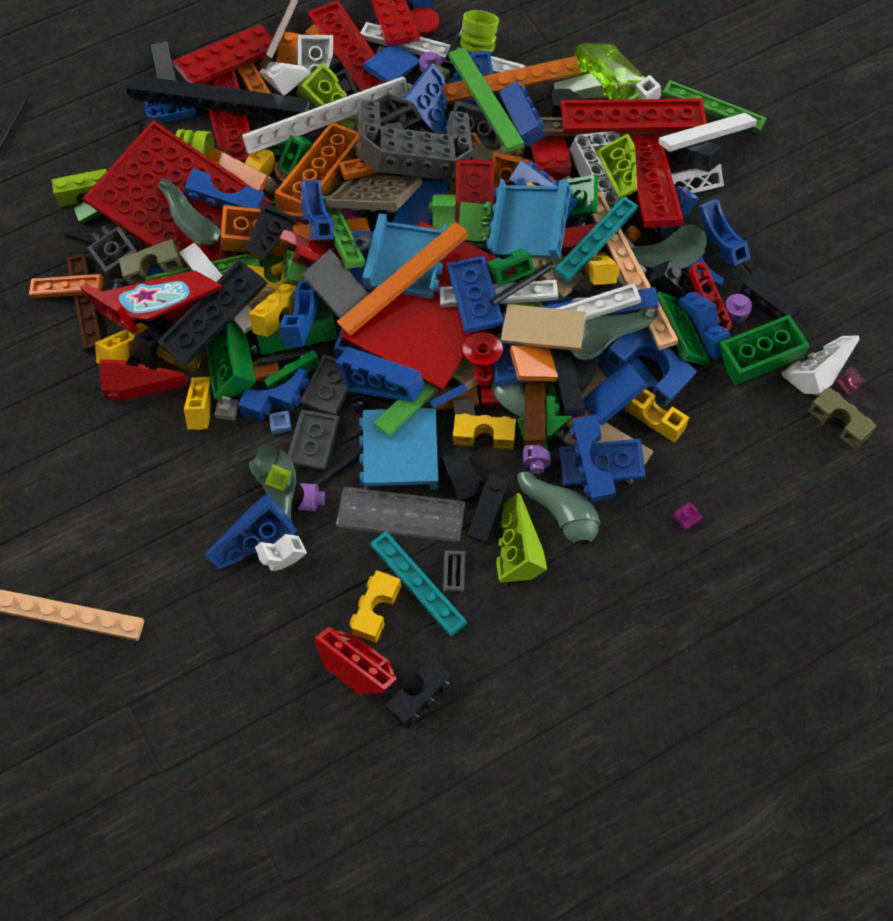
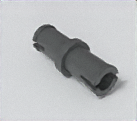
[353,234,373,250]

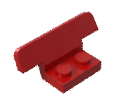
[279,230,349,270]

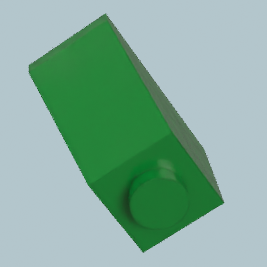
[277,135,314,175]

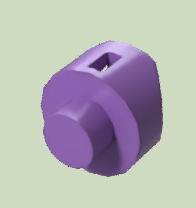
[419,51,442,73]
[725,294,752,324]
[523,445,551,474]
[298,483,326,512]

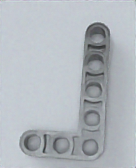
[569,131,620,209]

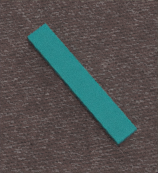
[554,196,639,283]
[370,531,467,637]

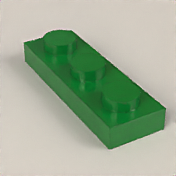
[264,350,319,390]

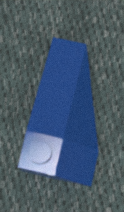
[205,493,297,569]

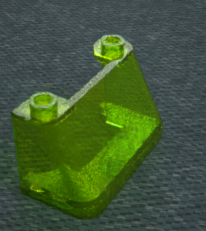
[574,43,646,100]

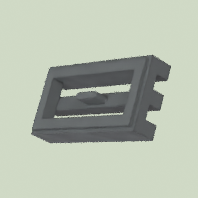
[443,550,466,593]

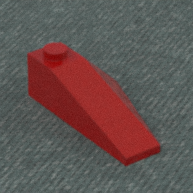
[99,359,187,401]

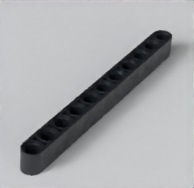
[126,75,314,120]

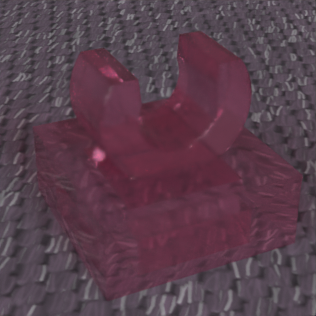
[837,366,866,395]

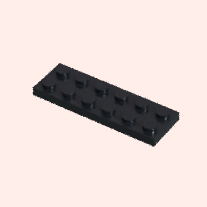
[157,260,268,367]

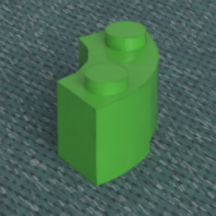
[429,195,456,230]
[282,249,309,285]

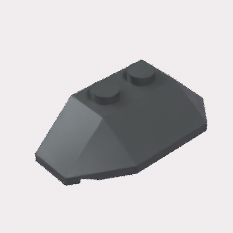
[353,93,423,132]

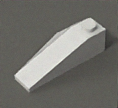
[298,35,333,88]
[259,62,311,96]
[554,69,626,98]
[781,336,859,396]

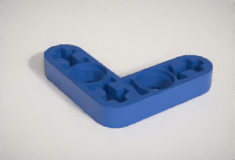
[144,101,198,122]

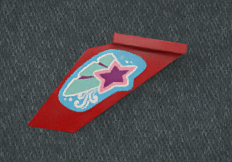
[81,270,223,335]

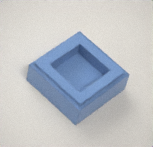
[269,411,292,434]

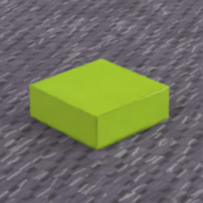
[265,464,292,492]

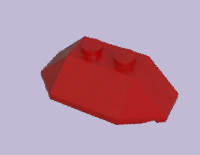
[314,627,397,694]

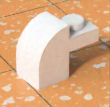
[629,75,661,99]
[255,534,307,571]

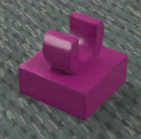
[673,502,703,532]

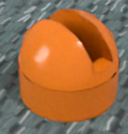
[625,225,641,242]

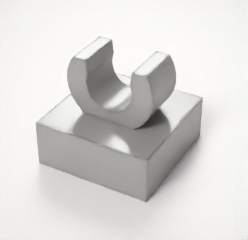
[214,396,239,421]

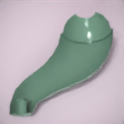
[158,178,221,246]
[631,224,707,270]
[571,308,659,360]
[490,375,564,440]
[249,445,296,520]
[517,471,601,543]

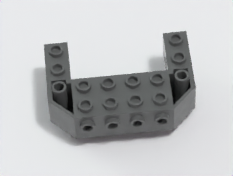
[356,100,472,180]

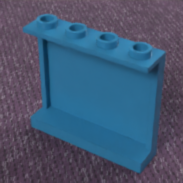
[487,179,571,259]
[362,214,447,299]
[359,408,438,492]

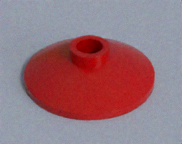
[463,332,503,366]

